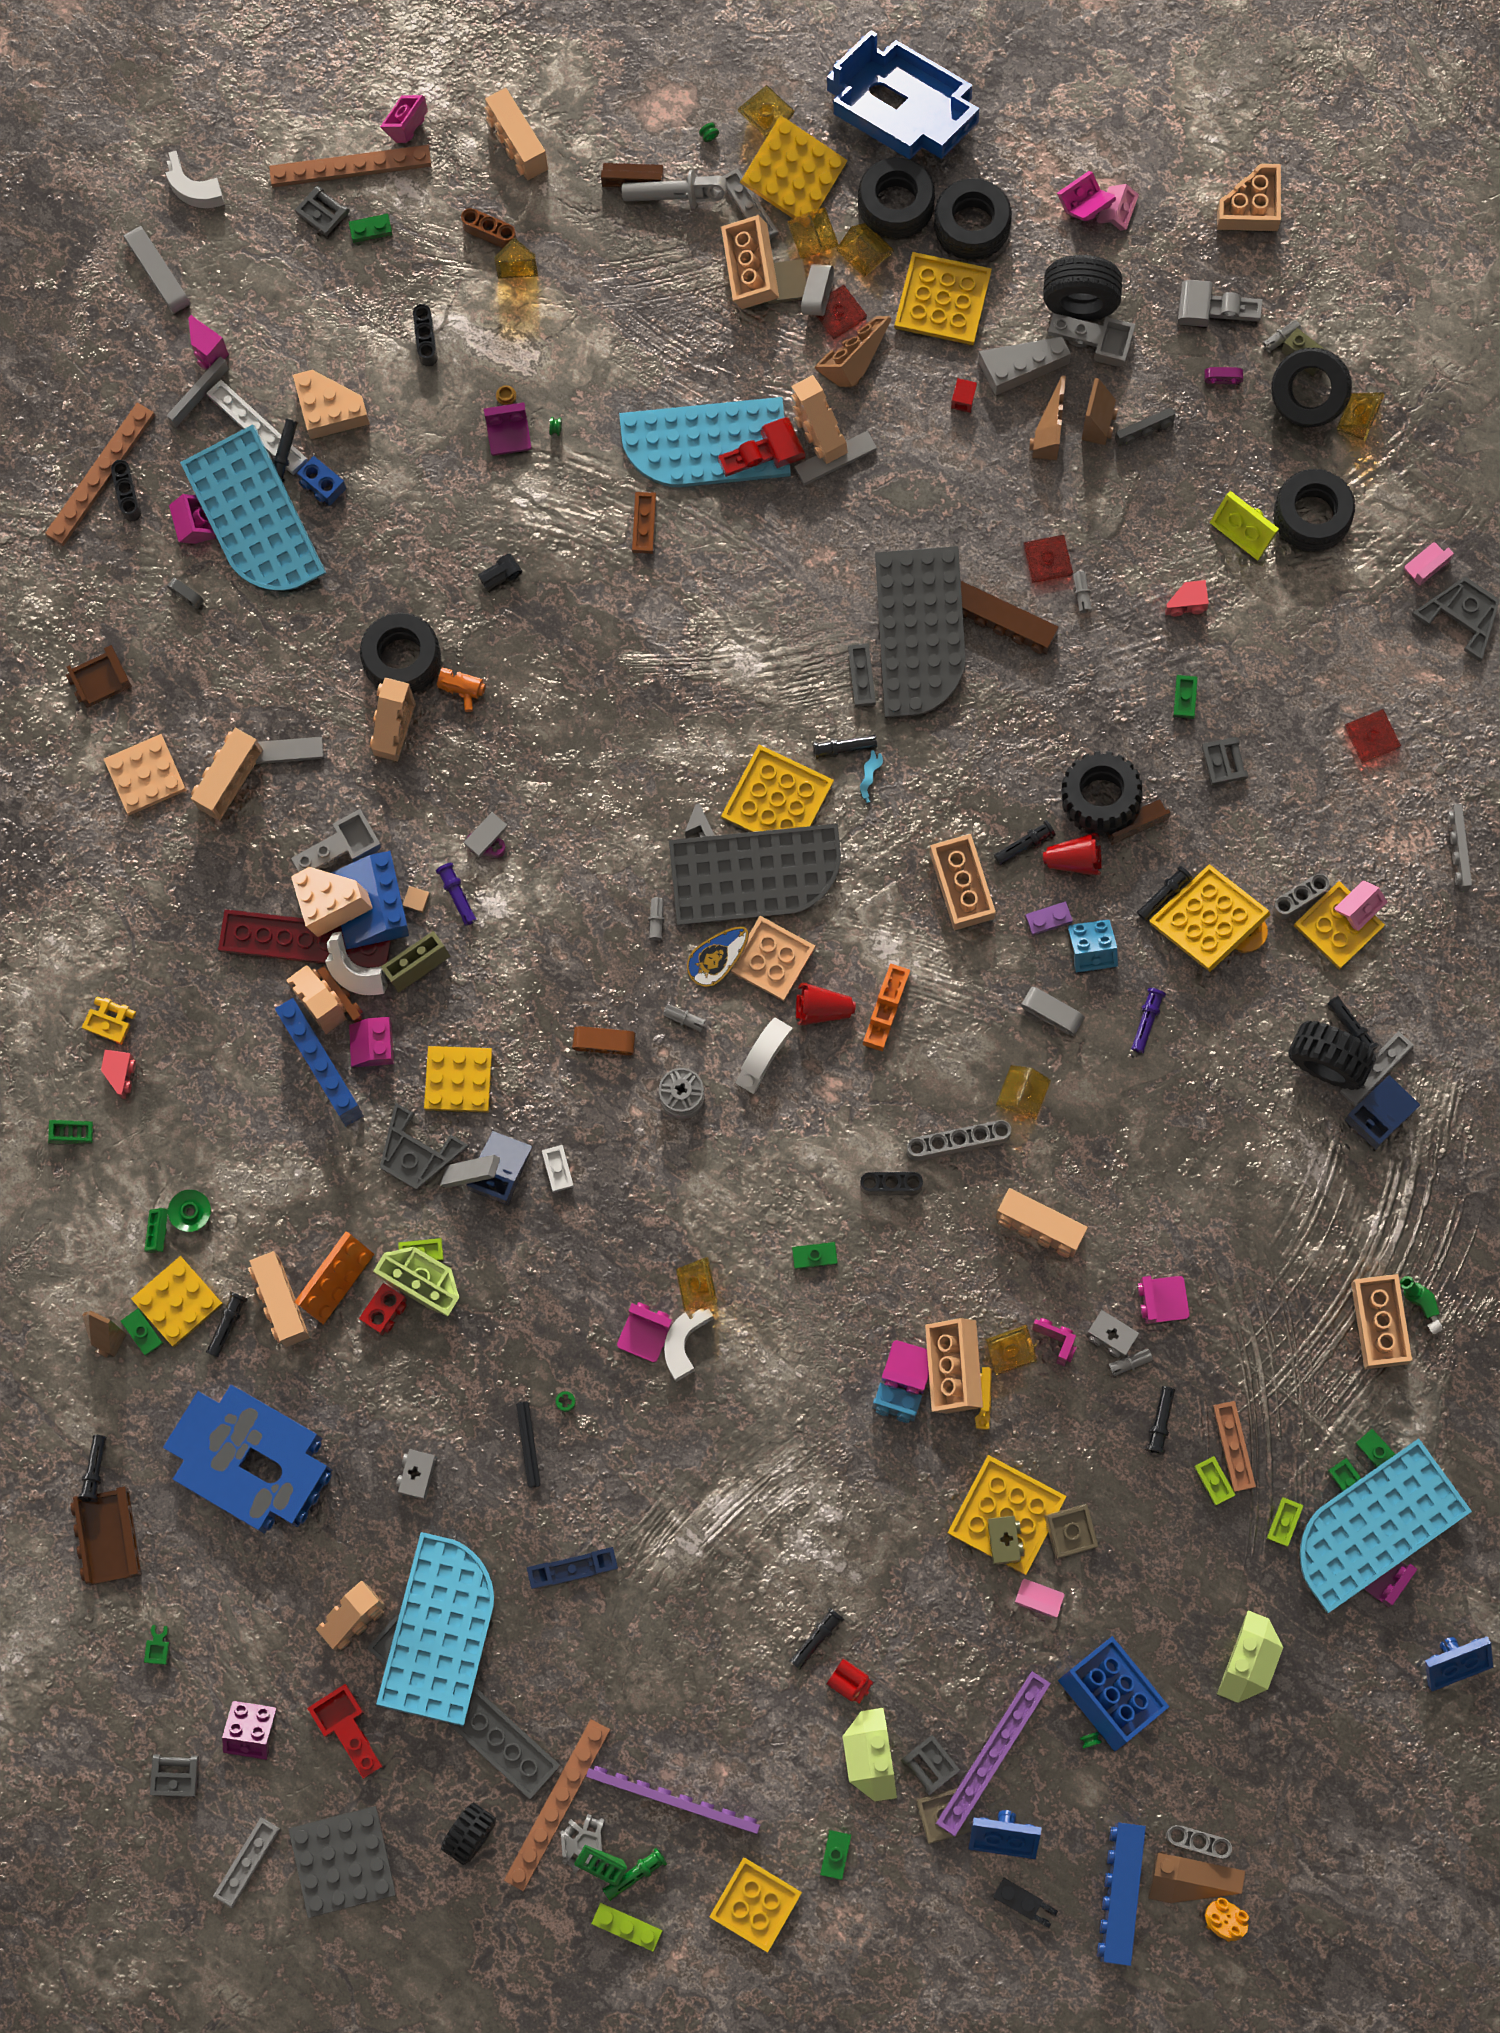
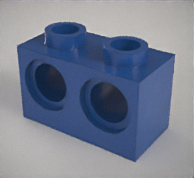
[297,456,347,506]

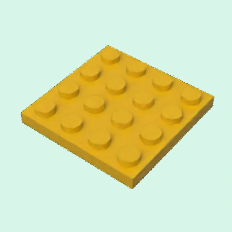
[739,115,848,228]
[894,252,992,346]
[721,744,834,832]
[1149,864,1270,972]
[947,1455,1067,1575]

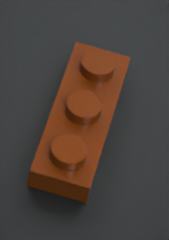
[632,492,656,554]
[317,966,363,1023]

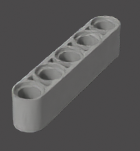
[123,226,191,314]
[907,1120,1011,1161]

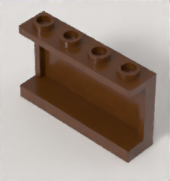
[70,1486,142,1586]

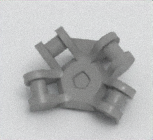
[560,1814,608,1876]

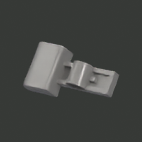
[1177,280,1263,327]
[1048,313,1135,367]
[291,809,381,872]

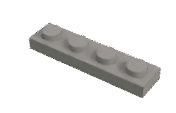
[1447,804,1472,892]

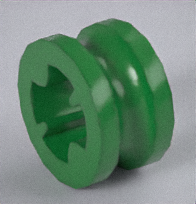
[699,123,719,142]
[549,417,562,436]
[556,1391,576,1412]
[1080,1732,1102,1749]

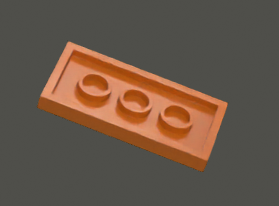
[295,1232,374,1325]

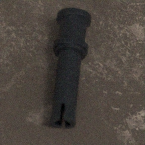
[271,418,299,483]
[813,734,877,760]
[993,820,1056,866]
[1137,866,1193,921]
[1327,996,1379,1051]
[206,1291,248,1358]
[1145,1386,1175,1455]
[78,1434,107,1503]
[789,1607,845,1670]

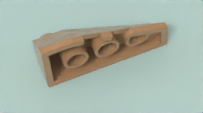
[815,316,892,387]
[1029,376,1066,460]
[1148,1853,1245,1903]

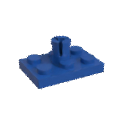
[1425,1636,1494,1691]
[968,1810,1041,1859]

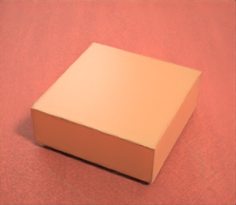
[403,886,430,913]

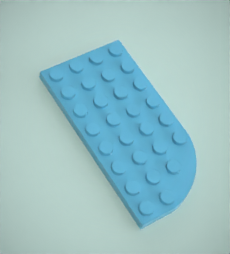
[619,397,791,487]
[180,424,326,591]
[1300,1438,1472,1614]
[376,1532,494,1727]

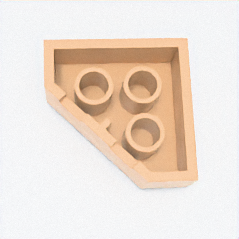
[1217,164,1281,231]
[293,370,370,440]
[791,375,848,464]
[370,678,416,762]
[291,867,373,937]
[286,965,347,1034]
[316,1581,386,1651]

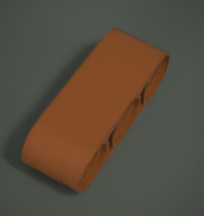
[461,208,517,250]
[572,1026,636,1056]

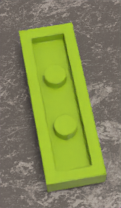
[591,1903,663,1952]

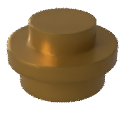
[496,385,516,405]

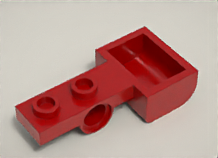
[718,417,806,477]
[307,1684,383,1779]

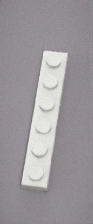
[206,380,308,475]

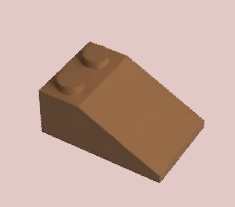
[1081,378,1118,445]

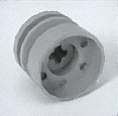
[659,1068,705,1120]

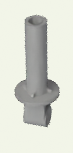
[622,170,727,209]

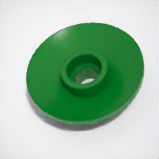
[168,1189,211,1232]

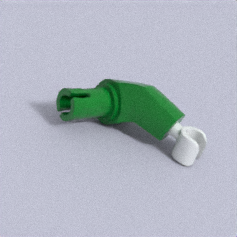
[1400,1276,1442,1334]

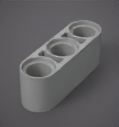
[801,264,834,316]
[1273,874,1330,920]
[1021,987,1085,1036]
[1166,1825,1232,1859]

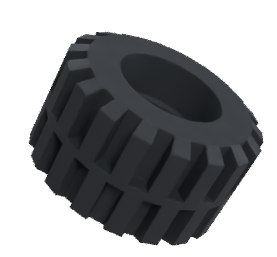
[441,1802,496,1865]

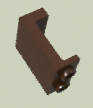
[66,645,132,708]

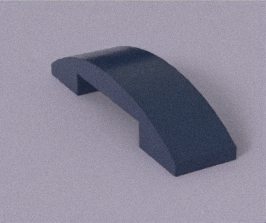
[526,1547,618,1589]

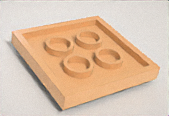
[104,734,187,816]
[730,916,816,1002]

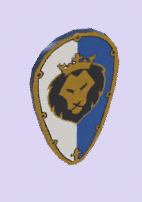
[687,927,749,987]

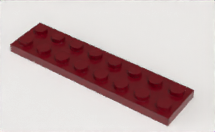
[218,909,391,968]

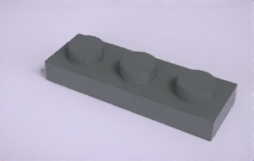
[1115,407,1175,447]
[848,643,876,707]

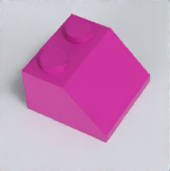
[380,95,428,143]
[188,315,229,370]
[169,494,217,544]
[349,1017,394,1067]

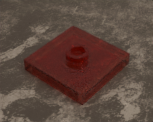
[815,285,867,340]
[1023,535,1073,583]
[1344,709,1401,763]

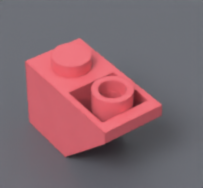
[1165,580,1209,617]
[101,1050,136,1099]

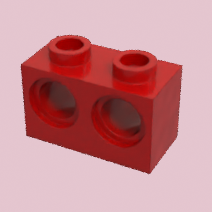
[359,1283,407,1336]

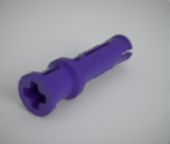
[435,863,477,926]
[1131,988,1166,1053]

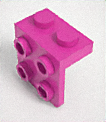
[1057,171,1116,221]
[1137,1276,1189,1324]
[617,1302,673,1363]
[1032,1318,1076,1366]
[881,1340,929,1395]

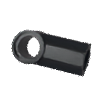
[478,553,522,591]

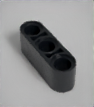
[413,304,438,367]
[111,459,141,522]
[860,1172,923,1195]

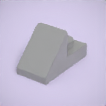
[685,803,715,837]

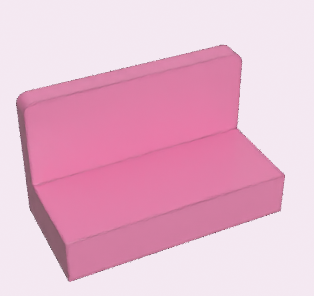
[1097,184,1139,231]
[1404,542,1454,586]
[1335,881,1388,931]
[1014,1579,1064,1619]

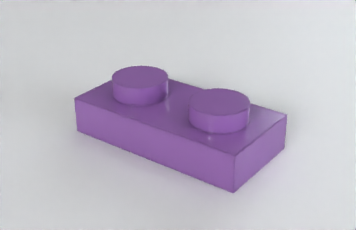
[1025,901,1073,936]

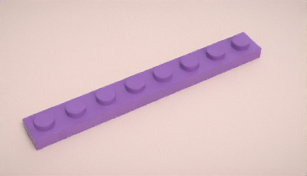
[935,1671,1051,1836]
[586,1766,760,1834]

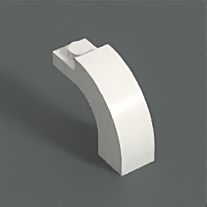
[165,151,225,208]
[325,932,388,995]
[735,1018,793,1094]
[664,1308,714,1382]

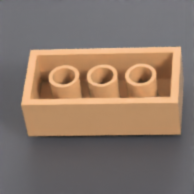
[484,88,548,181]
[721,215,779,309]
[191,728,263,821]
[930,834,996,931]
[996,1188,1088,1258]
[248,1251,310,1347]
[1351,1274,1412,1370]
[925,1318,983,1414]

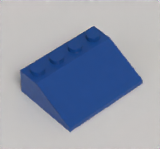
[331,851,409,949]
[1058,1636,1169,1751]

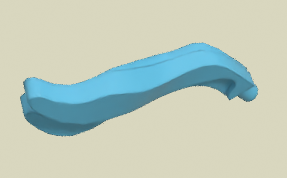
[860,750,883,803]

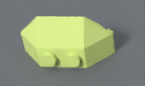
[373,1247,459,1316]
[1217,1611,1283,1703]
[842,1708,897,1801]

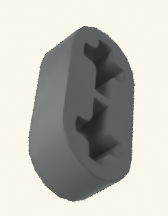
[167,578,204,609]

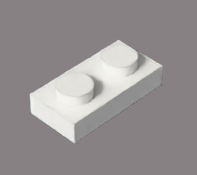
[542,1145,574,1193]

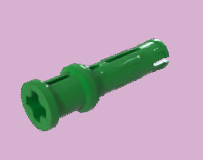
[602,1847,668,1901]

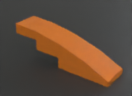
[863,963,910,1052]

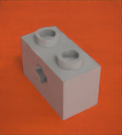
[1087,1310,1139,1358]
[396,1449,437,1501]

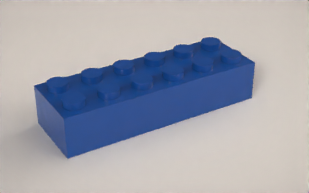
[1097,1822,1146,1966]

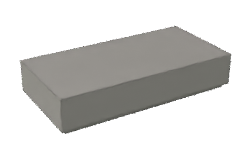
[464,812,508,858]

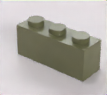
[381,931,451,993]

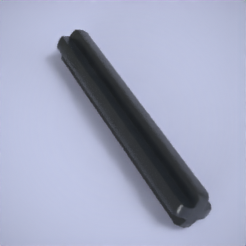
[516,1401,541,1488]

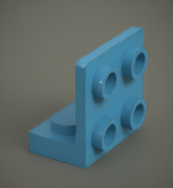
[1068,920,1118,972]
[872,1382,922,1423]

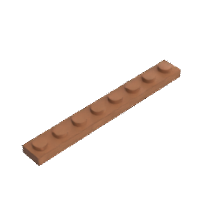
[269,145,432,188]
[45,403,155,546]
[504,1719,611,1892]

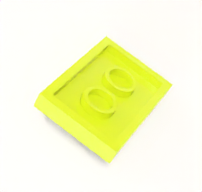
[1210,491,1279,561]

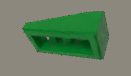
[48,1120,93,1144]
[574,1845,627,1886]

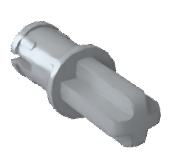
[1262,320,1302,353]
[1074,571,1092,613]
[648,897,665,940]
[663,1004,706,1032]
[1109,1349,1153,1377]

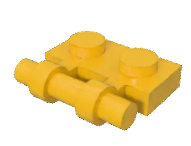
[82,997,136,1045]

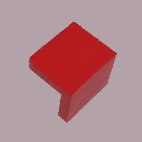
[951,378,977,413]

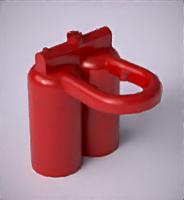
[826,1658,874,1704]

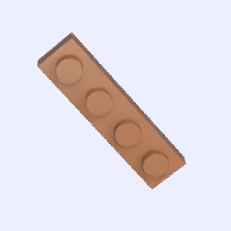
[1213,1401,1256,1492]

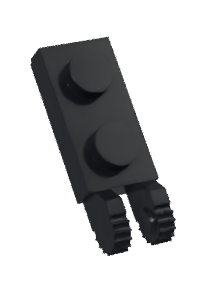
[993,1877,1058,1928]

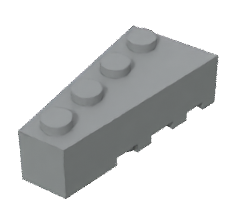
[978,337,1071,396]

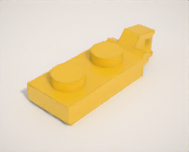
[975,1367,992,1430]

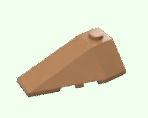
[82,1311,126,1358]

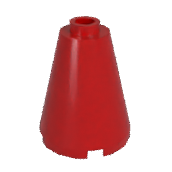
[1043,833,1102,876]
[795,983,856,1026]

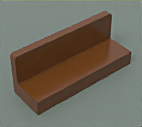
[601,163,663,187]
[1105,799,1171,845]

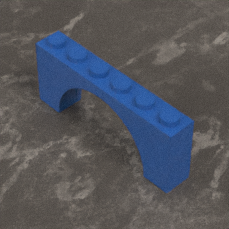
[275,998,364,1127]

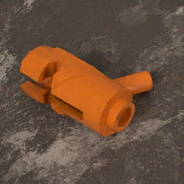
[437,667,486,712]

